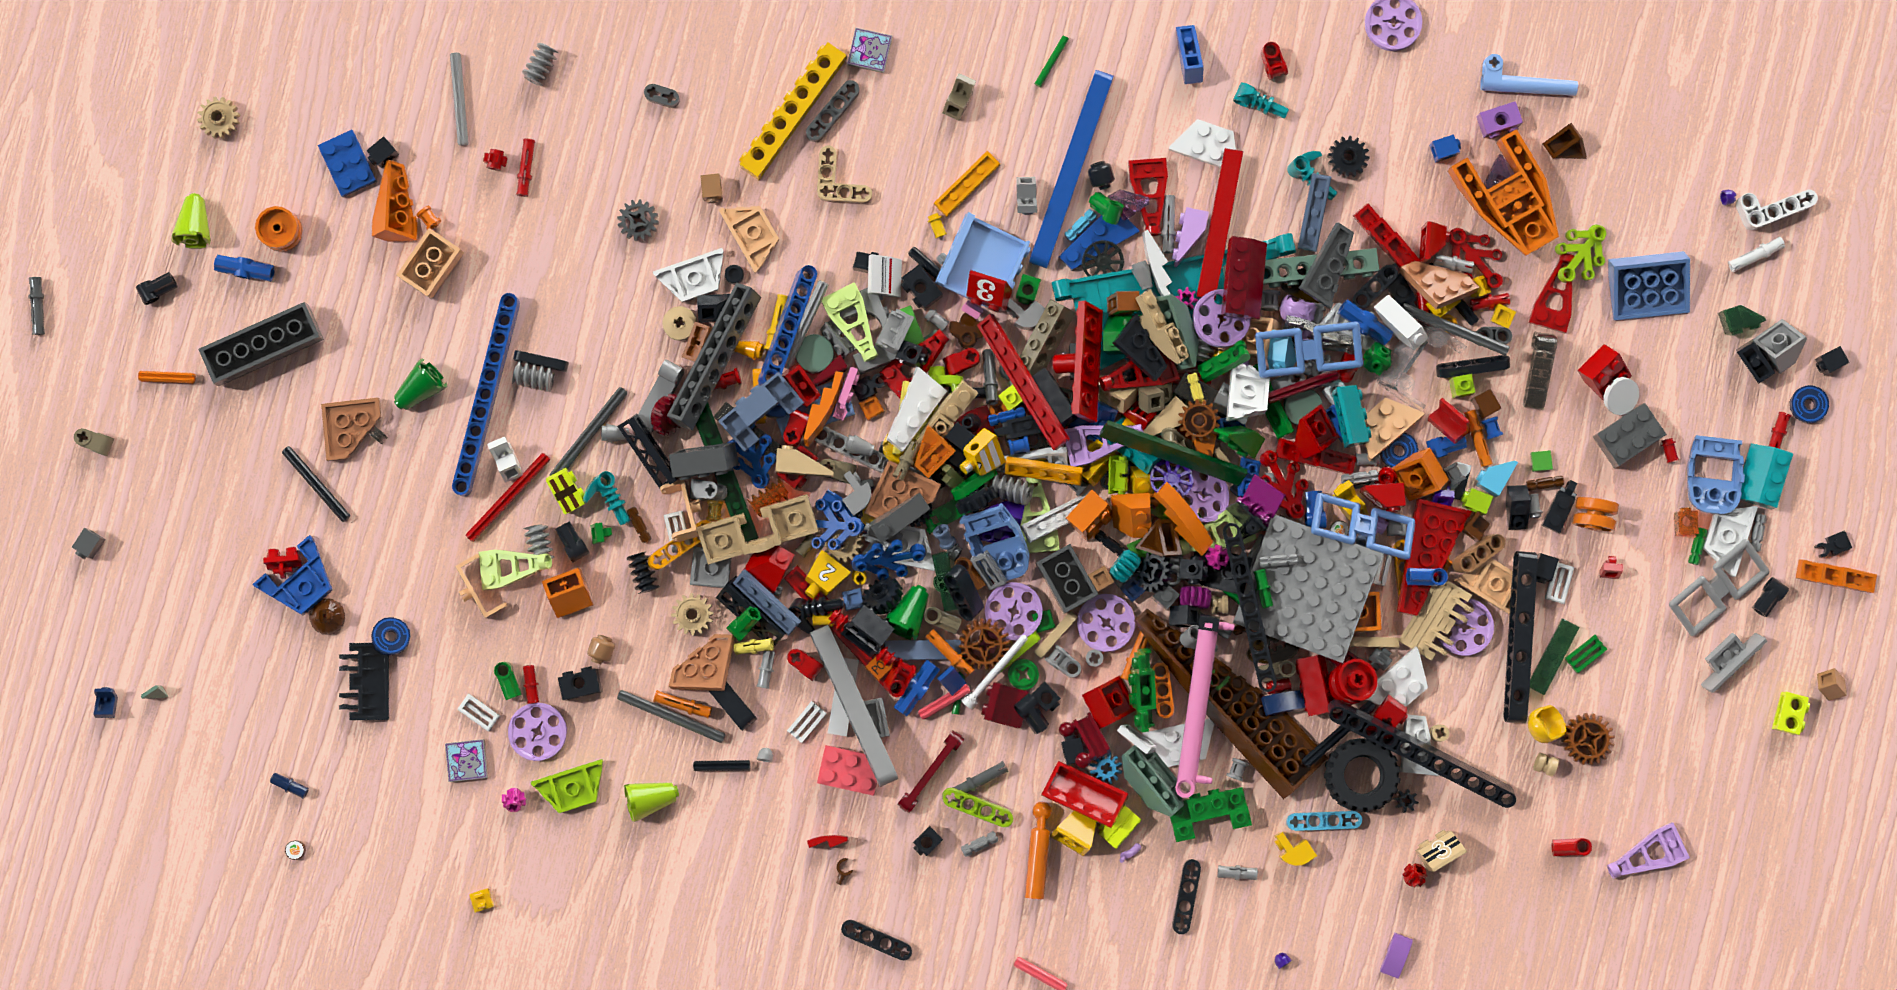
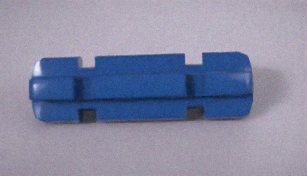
[988,407,1026,426]

